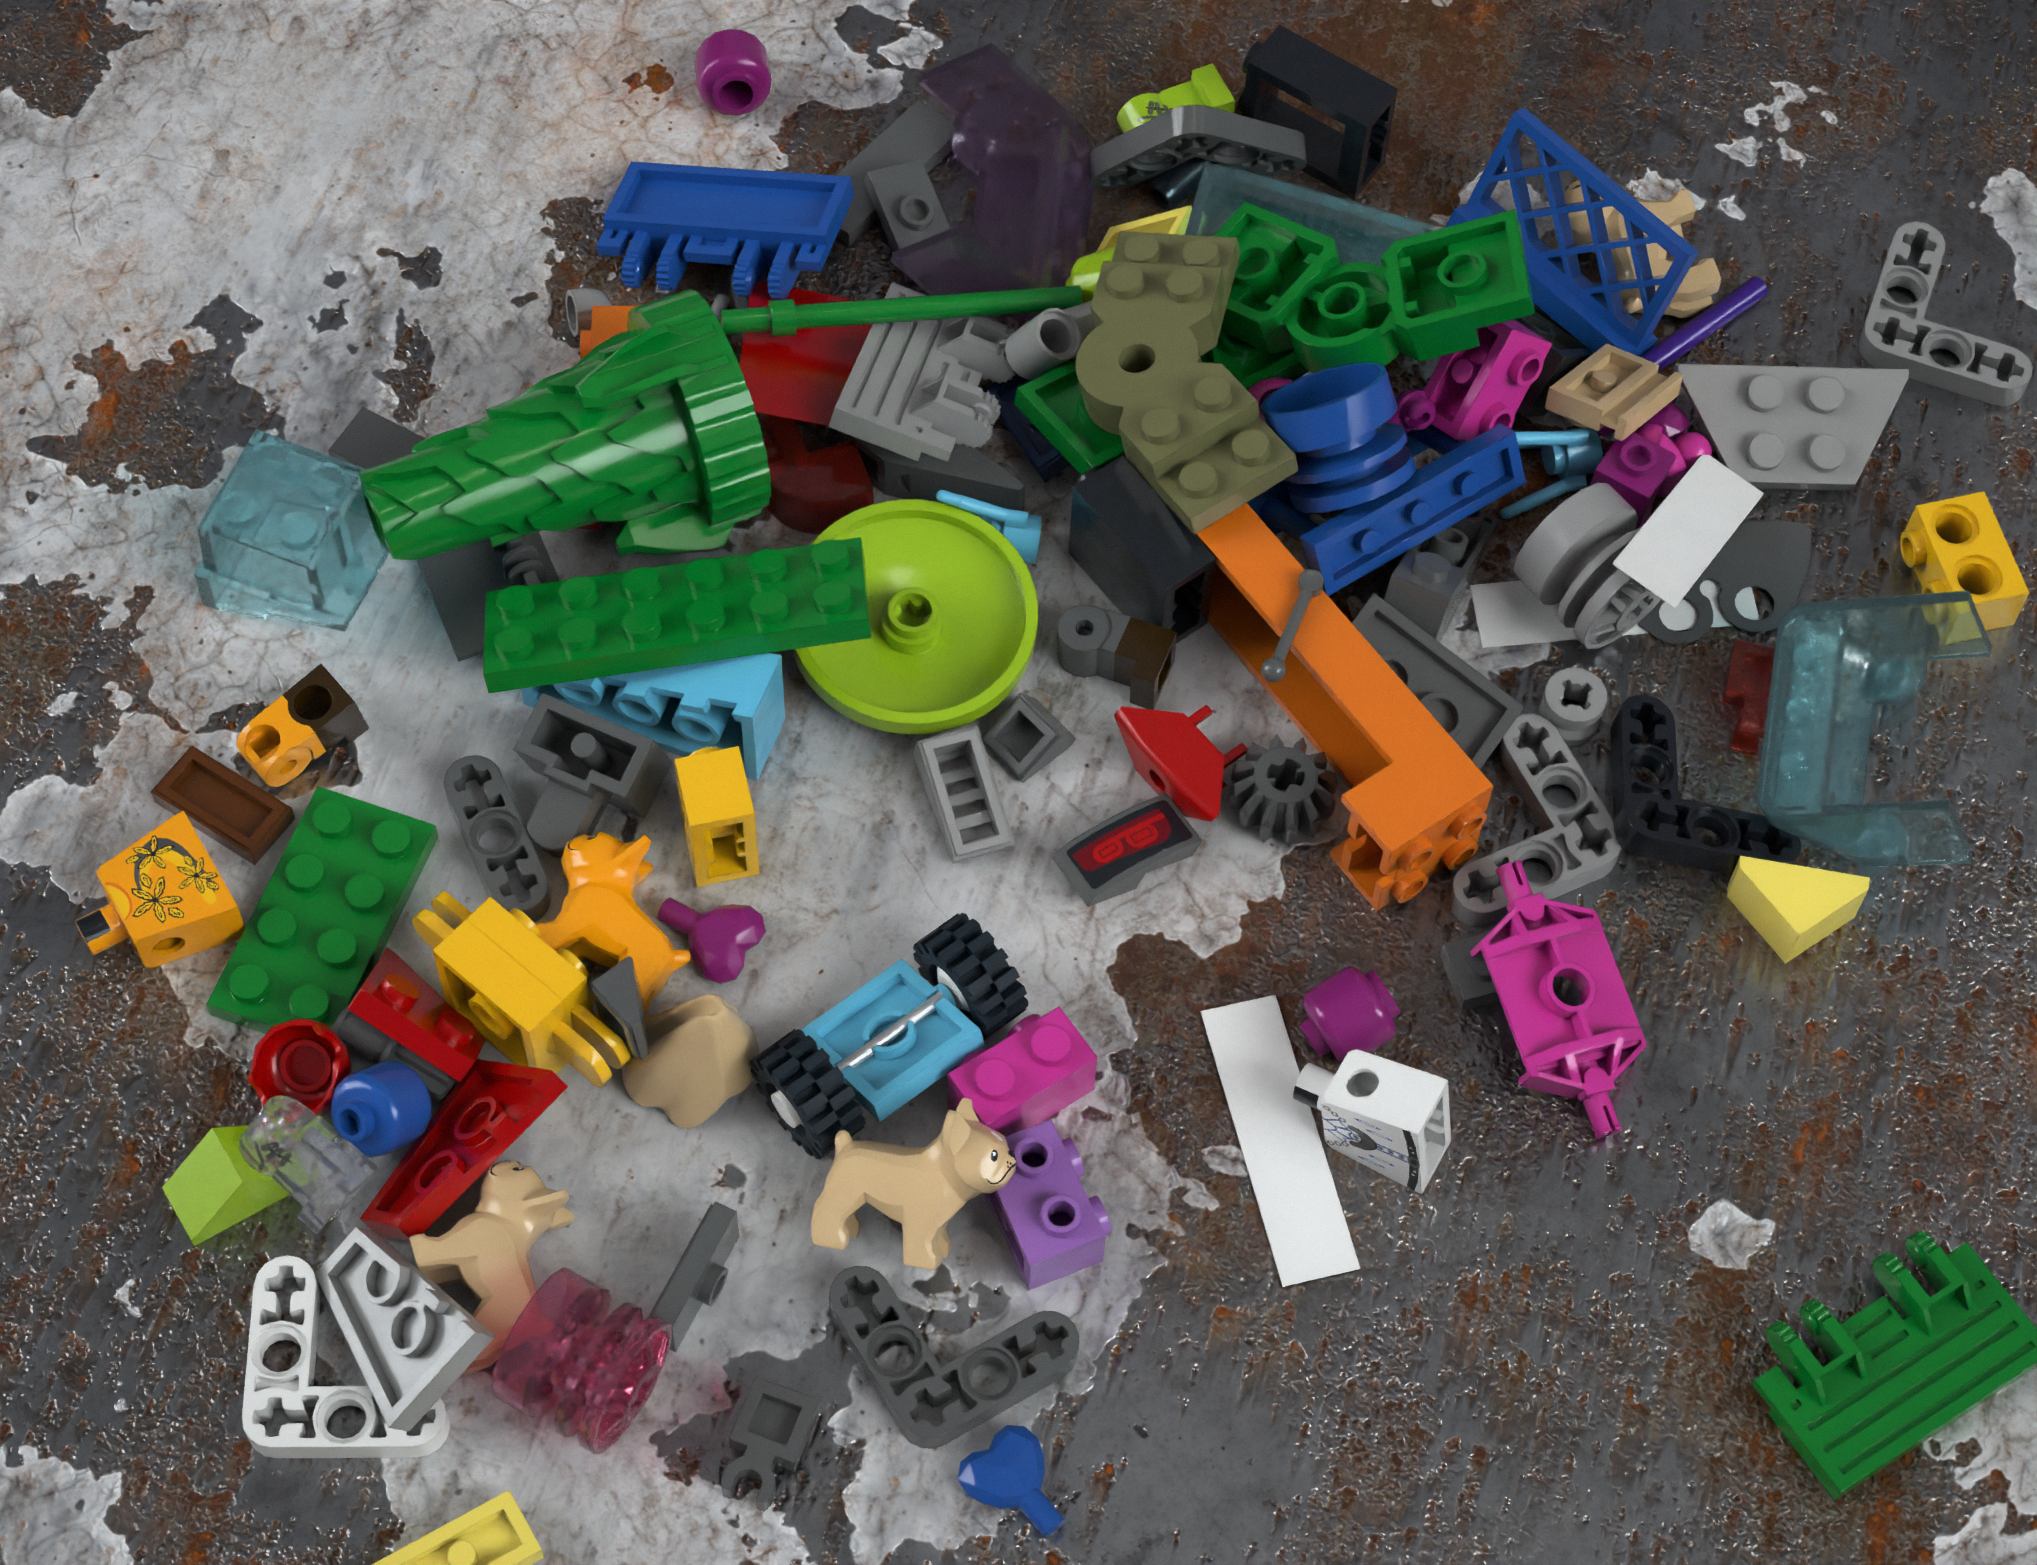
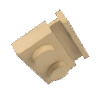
[1545,344,1683,441]

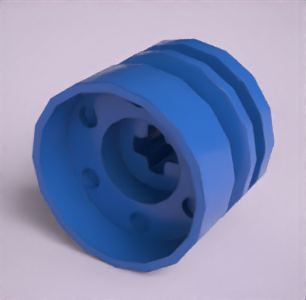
[1260,362,1417,513]

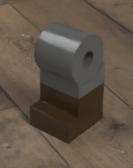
[1057,605,1177,710]

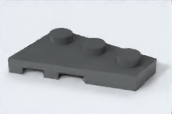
[1351,593,1524,769]

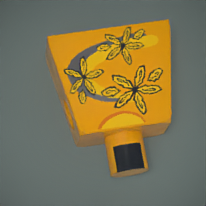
[75,811,245,968]

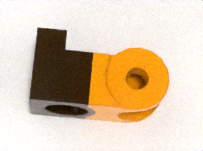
[236,664,369,787]

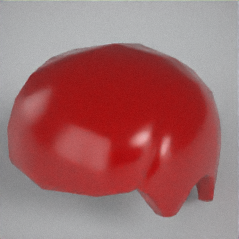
[247,1018,352,1124]

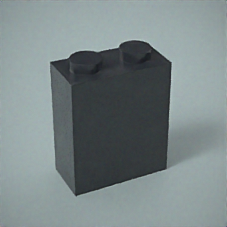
[1068,455,1216,644]

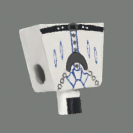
[1293,1049,1451,1194]

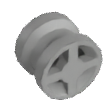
[1537,668,1608,746]

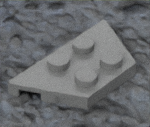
[1673,364,1909,491]

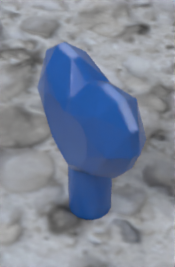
[958,1425,1066,1539]

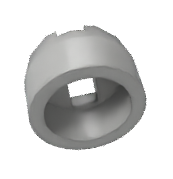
[566,287,612,337]

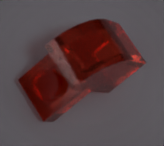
[762,414,874,535]

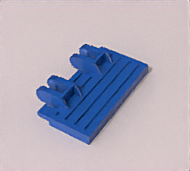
[596,161,855,300]

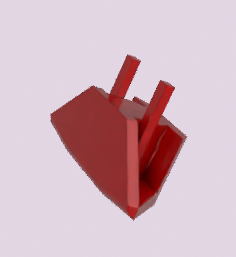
[1114,705,1248,822]

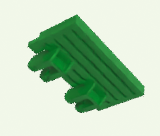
[1752,1230,2037,1501]

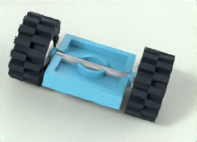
[749,913,1028,1160]

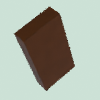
[151,745,295,865]

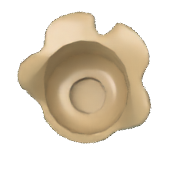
[622,993,760,1129]

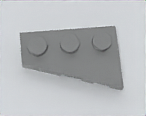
[315,1227,496,1432]

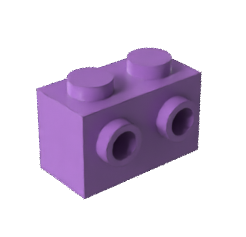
[984,1119,1111,1291]

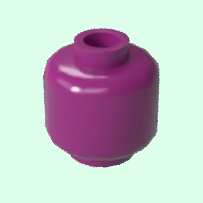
[695,29,772,116]
[1298,966,1401,1063]

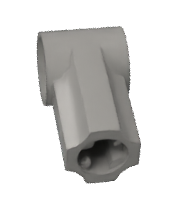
[1005,301,1095,380]

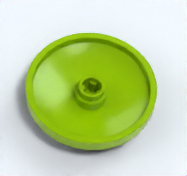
[792,499,1038,734]

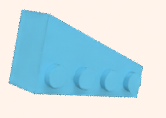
[521,653,785,781]

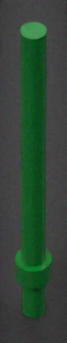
[720,285,1082,337]

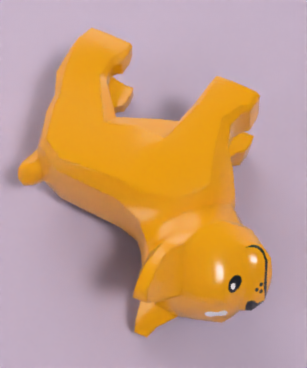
[536,832,691,1022]

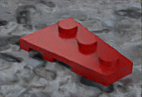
[359,1059,568,1242]

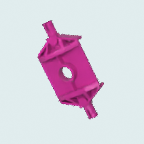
[1470,860,1647,1139]

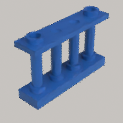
[1247,385,1526,596]

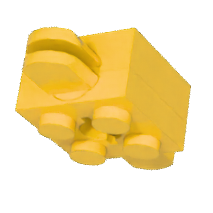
[412,891,631,1087]

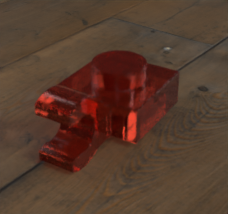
[1721,639,1797,755]

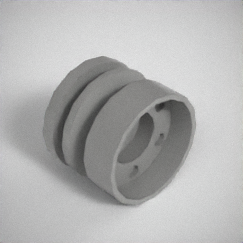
[1513,483,1661,649]

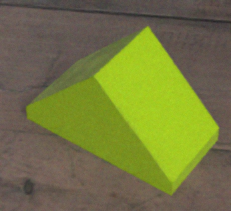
[162,1122,316,1246]

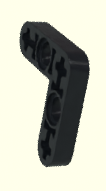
[1610,695,1802,875]

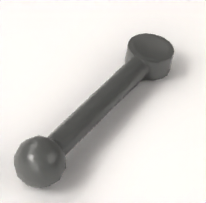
[1261,569,1324,683]

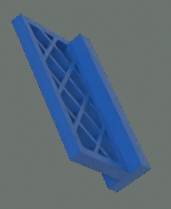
[1445,108,1699,357]

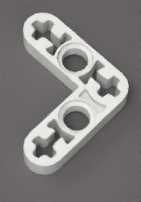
[242,1255,450,1458]

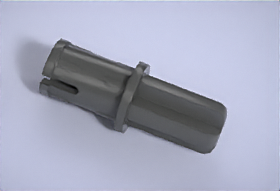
[332,1004,457,1100]

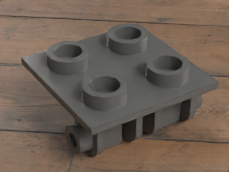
[417,532,560,662]

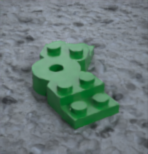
[1214,201,1535,373]

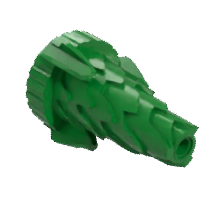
[358,289,771,560]

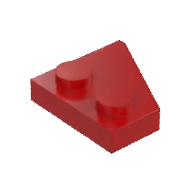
[347,948,486,1083]

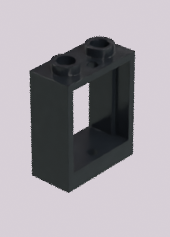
[1237,25,1398,200]

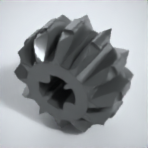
[1229,734,1338,847]

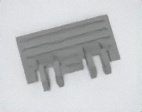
[828,282,1016,462]

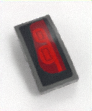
[1052,793,1202,907]

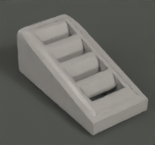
[913,725,1015,863]

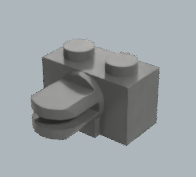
[513,693,672,859]

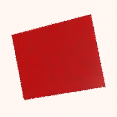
[739,281,872,426]

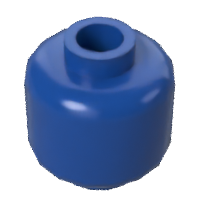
[331,1060,431,1158]

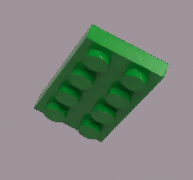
[206,786,438,1034]

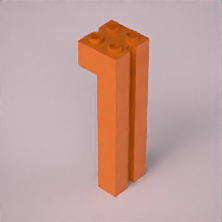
[1195,503,1494,912]

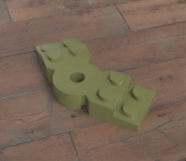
[1075,231,1299,535]

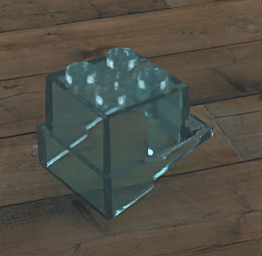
[194,429,390,632]

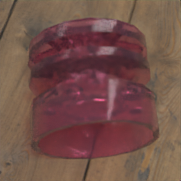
[491,1267,673,1454]

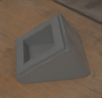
[981,693,1076,782]
[591,956,649,1060]

